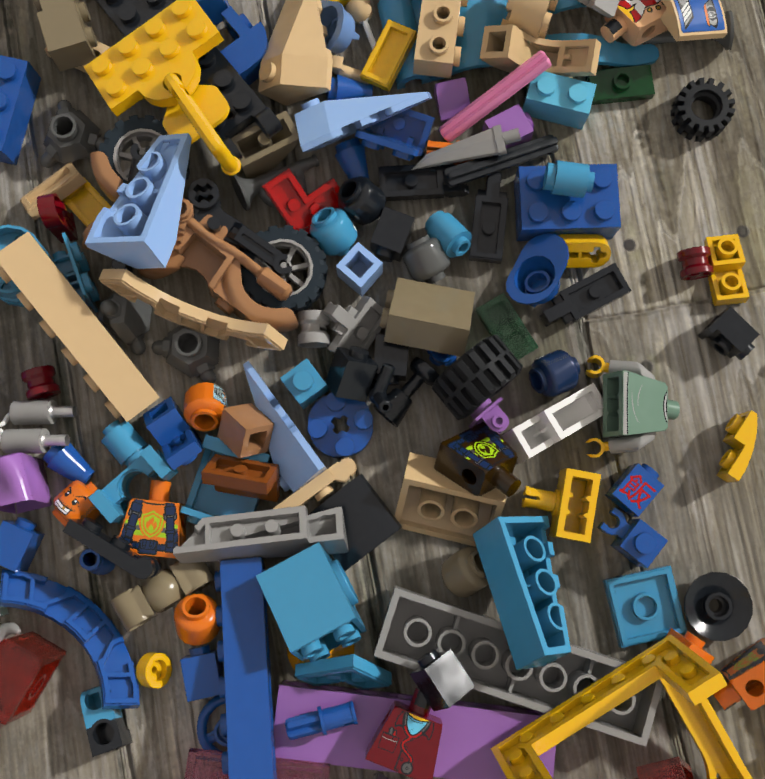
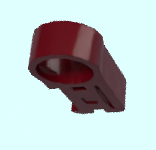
[37,193,78,243]

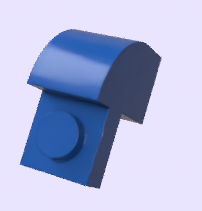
[220,6,268,85]
[143,396,204,470]

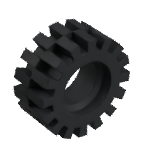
[670,77,735,142]

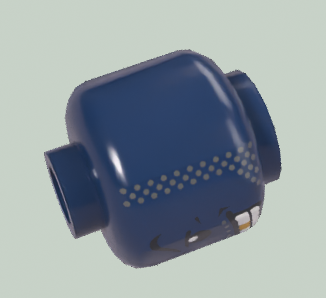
[529,350,580,398]

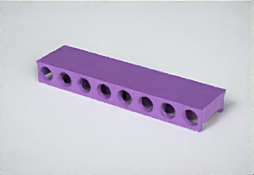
[274,680,556,779]

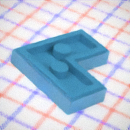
[295,654,392,690]

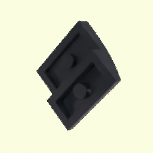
[308,473,402,571]

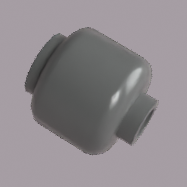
[403,234,450,284]

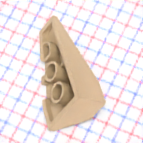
[258,0,333,106]

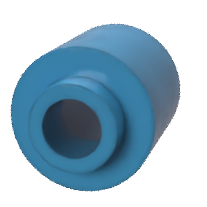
[543,160,595,198]
[425,211,472,258]
[101,420,148,467]

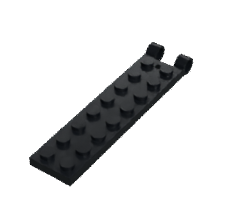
[95,0,283,160]

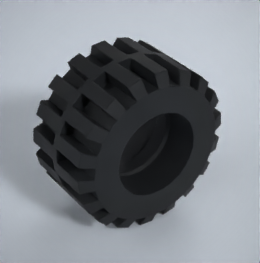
[432,335,523,420]

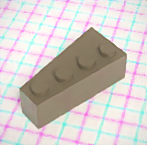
[33,0,98,72]

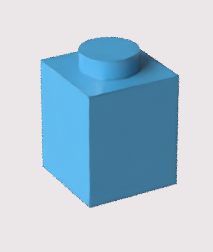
[280,358,329,409]

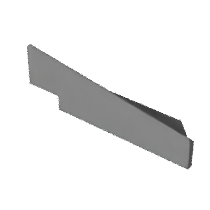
[173,505,348,563]

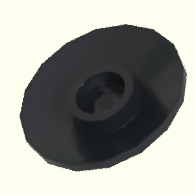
[684,572,753,641]

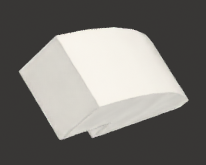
[502,383,603,464]

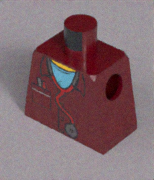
[365,687,443,779]

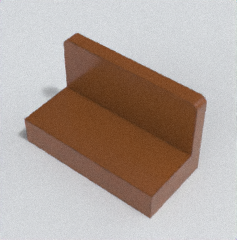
[201,454,280,502]

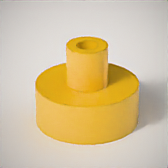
[135,652,172,688]

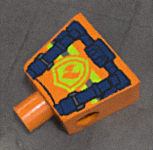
[119,480,186,559]
[713,637,765,711]

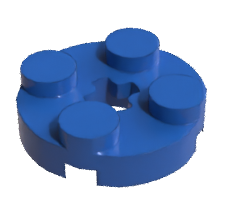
[307,392,373,458]

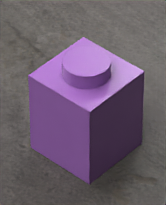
[482,104,534,149]

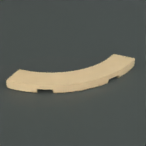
[98,269,288,351]

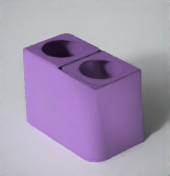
[0,452,52,514]

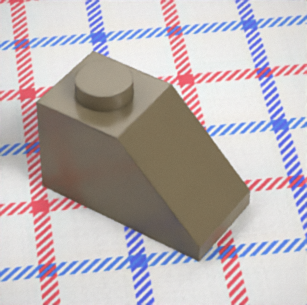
[231,110,299,179]

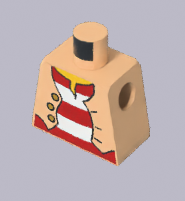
[600,0,668,47]

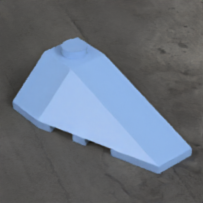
[294,92,432,152]
[84,133,192,269]
[243,361,327,493]

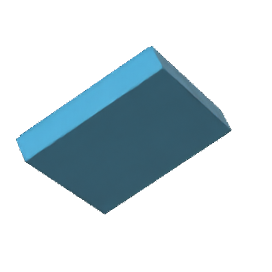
[603,565,687,648]

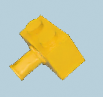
[522,468,601,543]

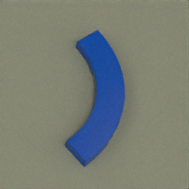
[0,569,140,709]

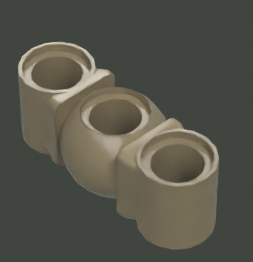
[110,561,215,632]

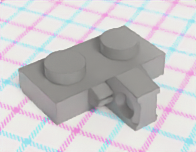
[322,295,383,354]

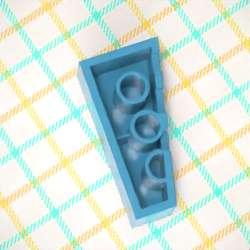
[472,516,571,670]

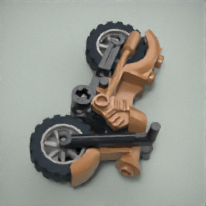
[82,115,328,334]

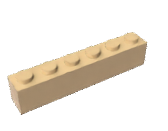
[0,232,160,422]

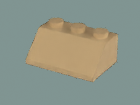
[394,452,506,547]

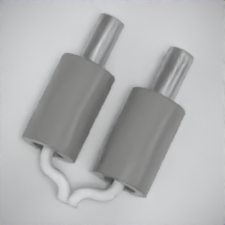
[0,400,77,454]

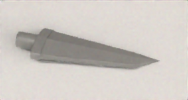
[411,124,521,170]

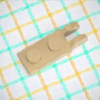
[273,457,357,509]

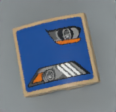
[660,0,728,42]

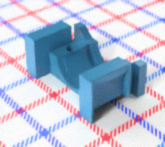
[88,444,178,524]

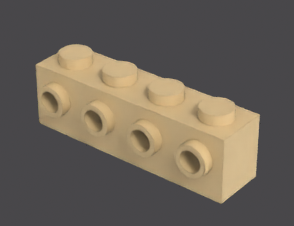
[413,0,468,79]

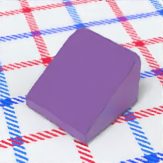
[434,77,470,122]

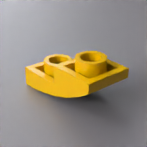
[704,234,750,306]
[716,410,757,483]

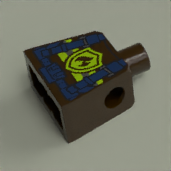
[434,422,521,497]

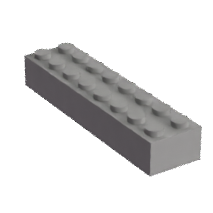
[373,585,663,747]

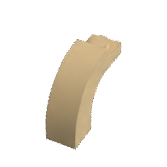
[479,24,601,78]

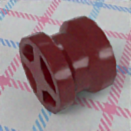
[677,246,714,281]
[21,365,61,400]

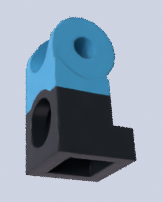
[80,685,133,757]

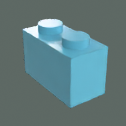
[522,71,597,130]

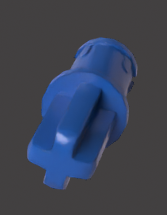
[285,700,358,740]

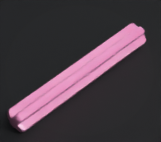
[439,50,552,142]

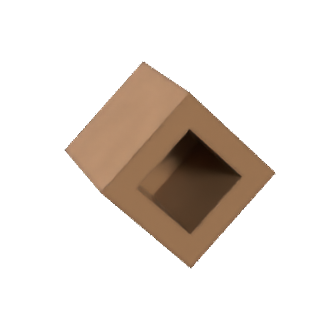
[217,403,274,458]

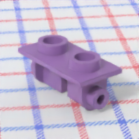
[469,397,509,434]

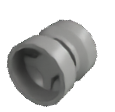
[297,310,330,348]

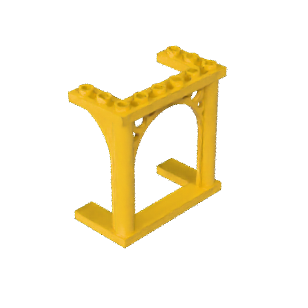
[490,634,753,779]

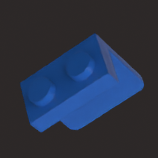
[355,109,435,161]

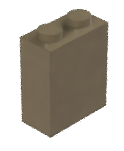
[380,277,475,357]

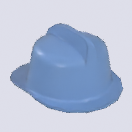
[320,0,360,54]

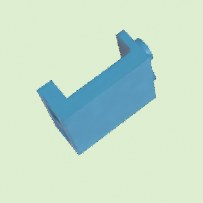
[180,434,272,524]

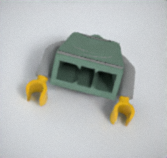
[585,355,680,458]

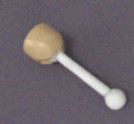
[346,0,376,50]

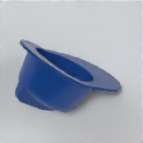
[506,233,569,307]

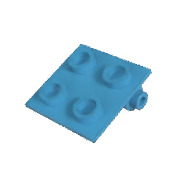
[52,232,100,313]

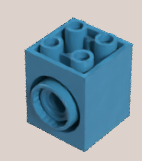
[256,542,367,663]

